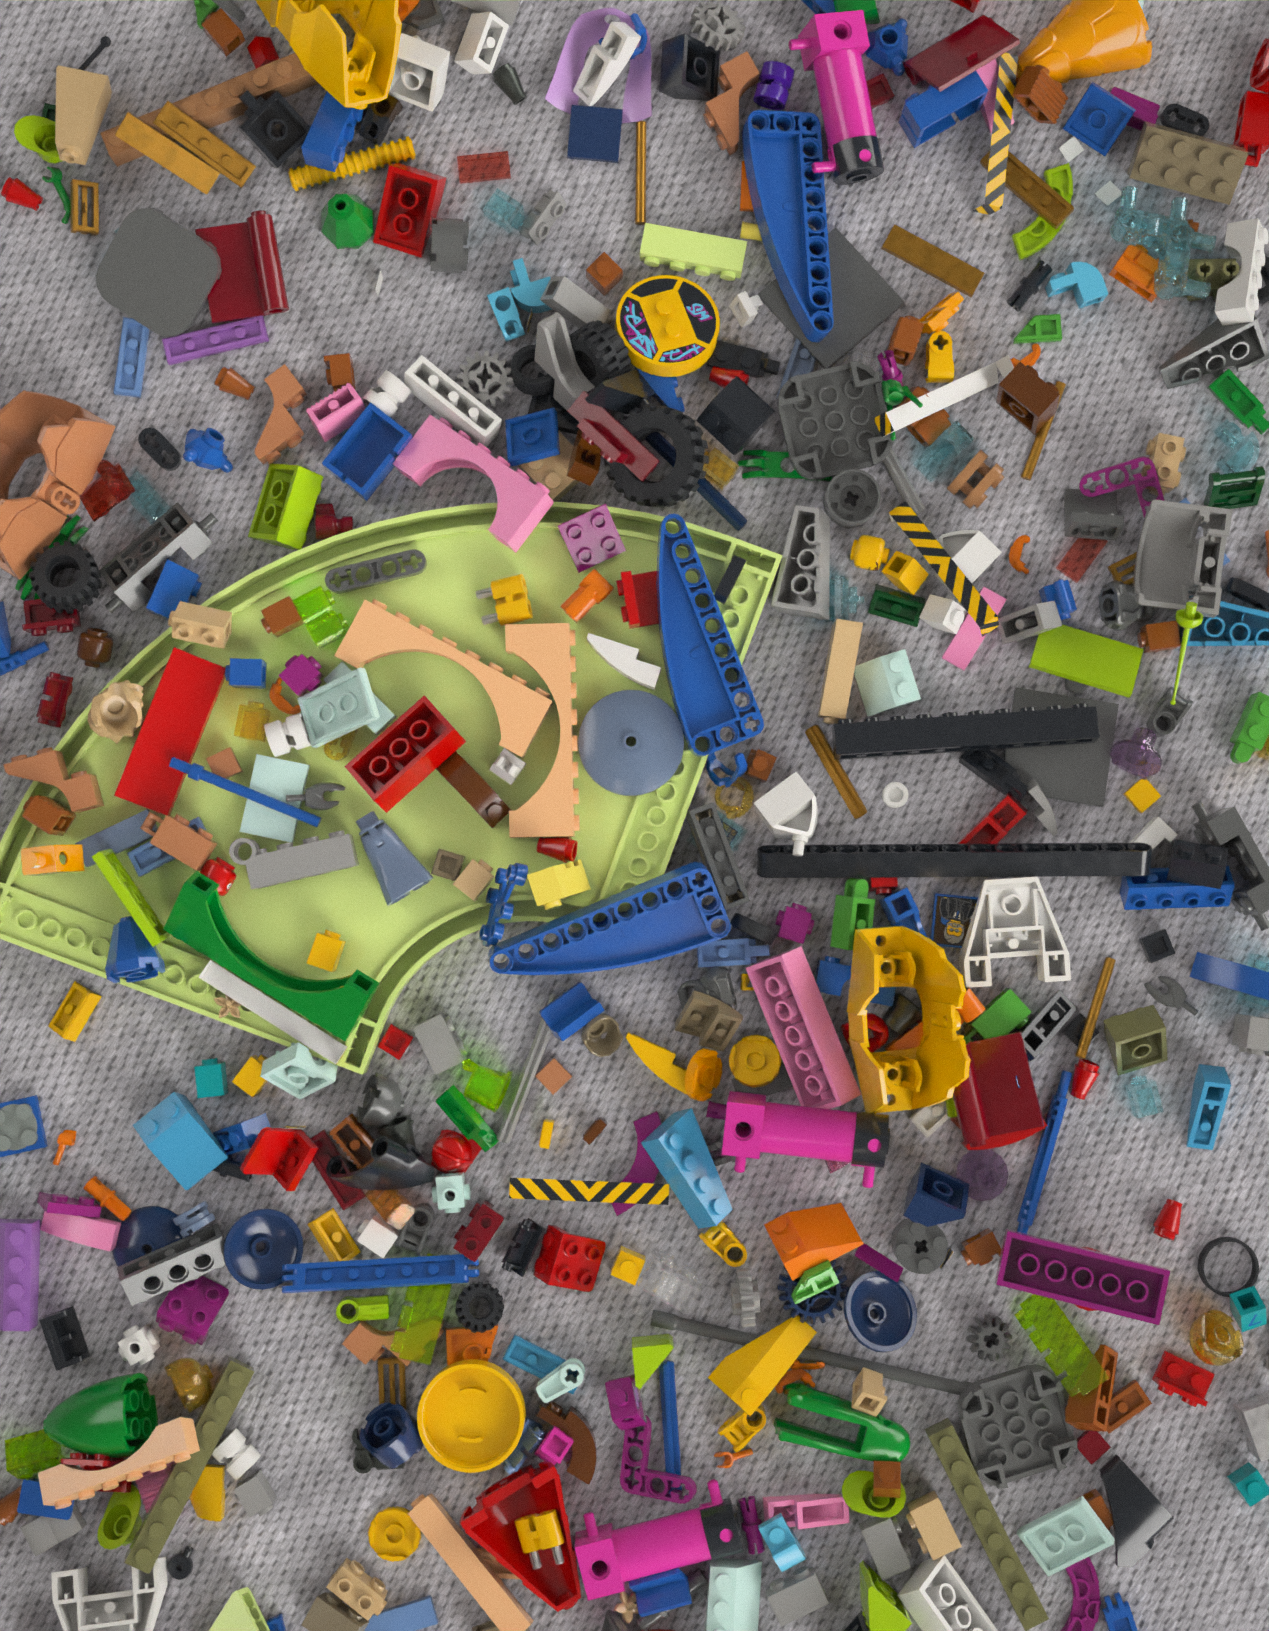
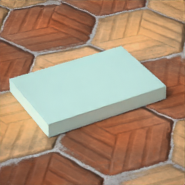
[297,668,380,748]
[240,754,310,843]
[1017,1496,1115,1577]

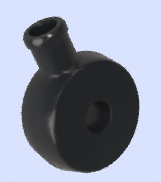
[168,1546,194,1580]

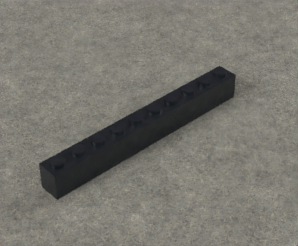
[832,703,1100,760]

